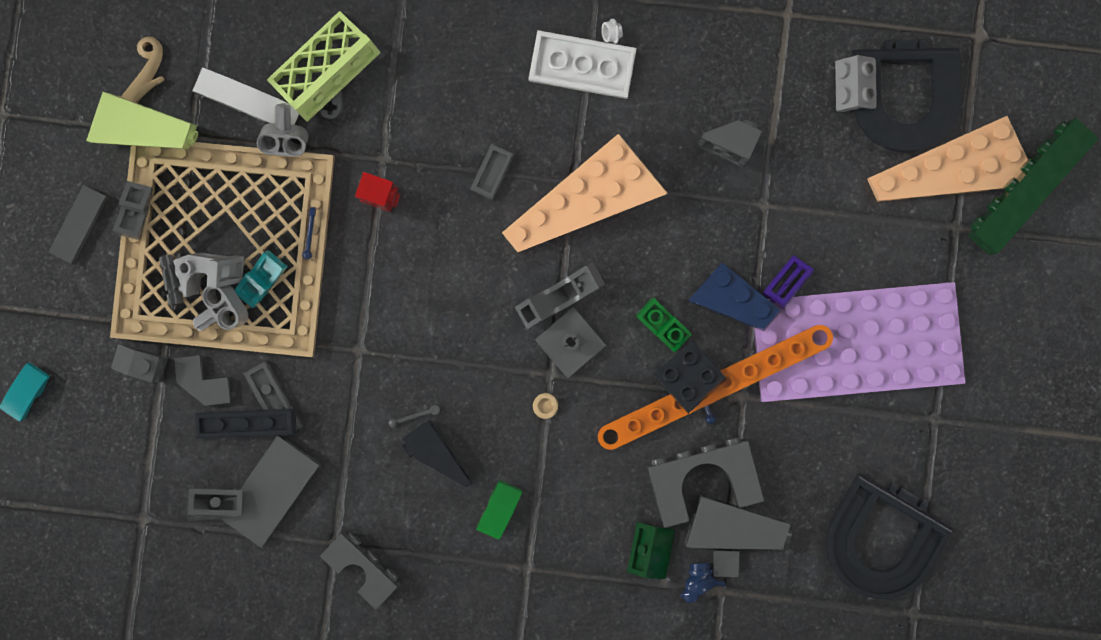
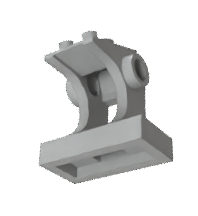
[173,252,244,297]

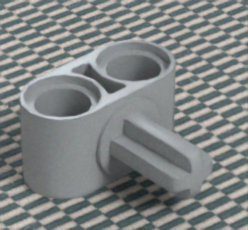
[257,103,309,157]
[193,285,248,331]

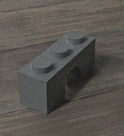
[320,531,400,609]

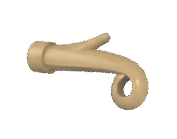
[119,36,164,103]

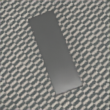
[49,185,108,264]
[243,361,303,438]

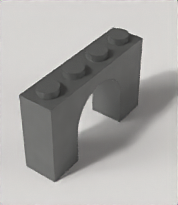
[647,437,764,528]

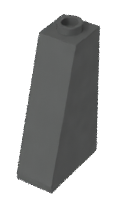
[684,495,792,549]

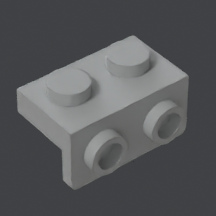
[835,55,876,112]

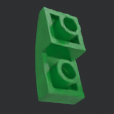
[635,298,692,353]
[476,480,522,540]

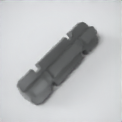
[159,254,183,305]

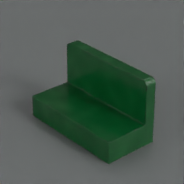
[627,522,675,579]

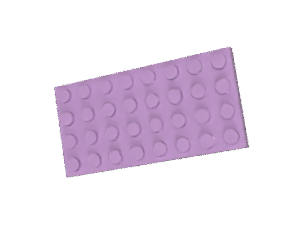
[754,282,965,402]

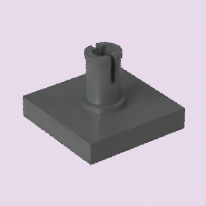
[535,307,606,378]

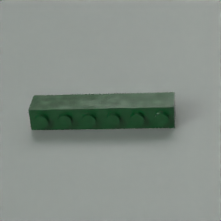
[967,118,1099,255]

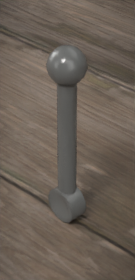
[388,405,440,428]

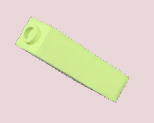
[86,92,198,149]

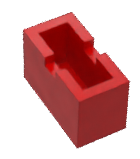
[355,172,401,212]

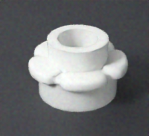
[602,19,623,44]

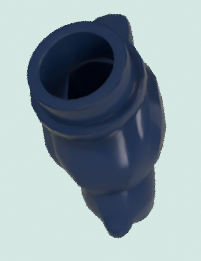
[680,563,726,603]

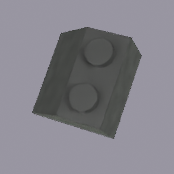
[697,120,762,167]

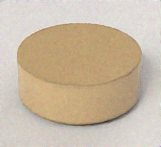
[533,393,558,419]

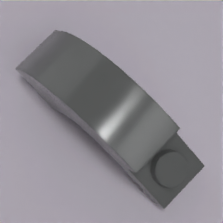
[515,262,606,329]

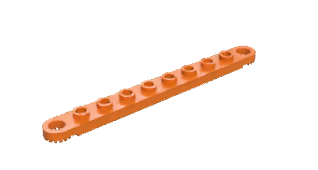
[598,325,833,450]

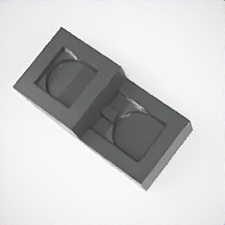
[112,181,153,240]

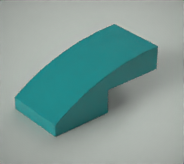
[234,250,288,308]
[0,362,50,422]

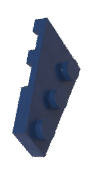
[689,263,781,331]

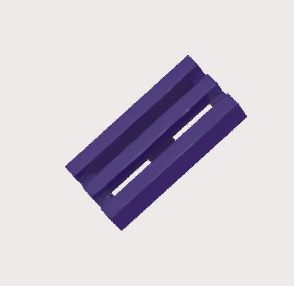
[763,255,814,309]

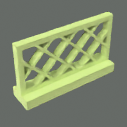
[267,11,381,122]

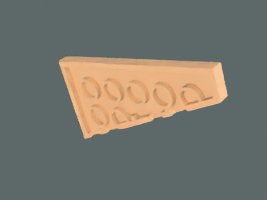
[867,116,1028,202]
[502,134,668,252]

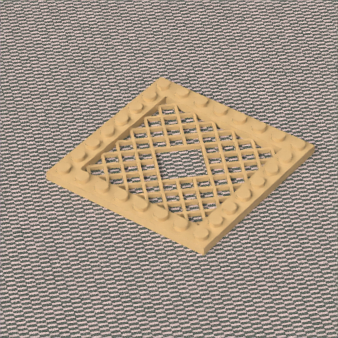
[110,142,335,357]

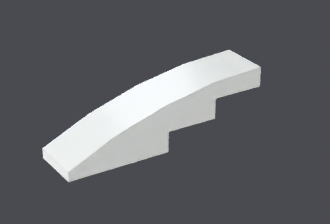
[193,67,299,125]

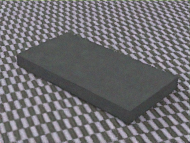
[222,435,321,548]

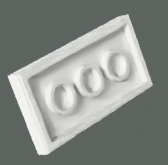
[528,30,637,99]

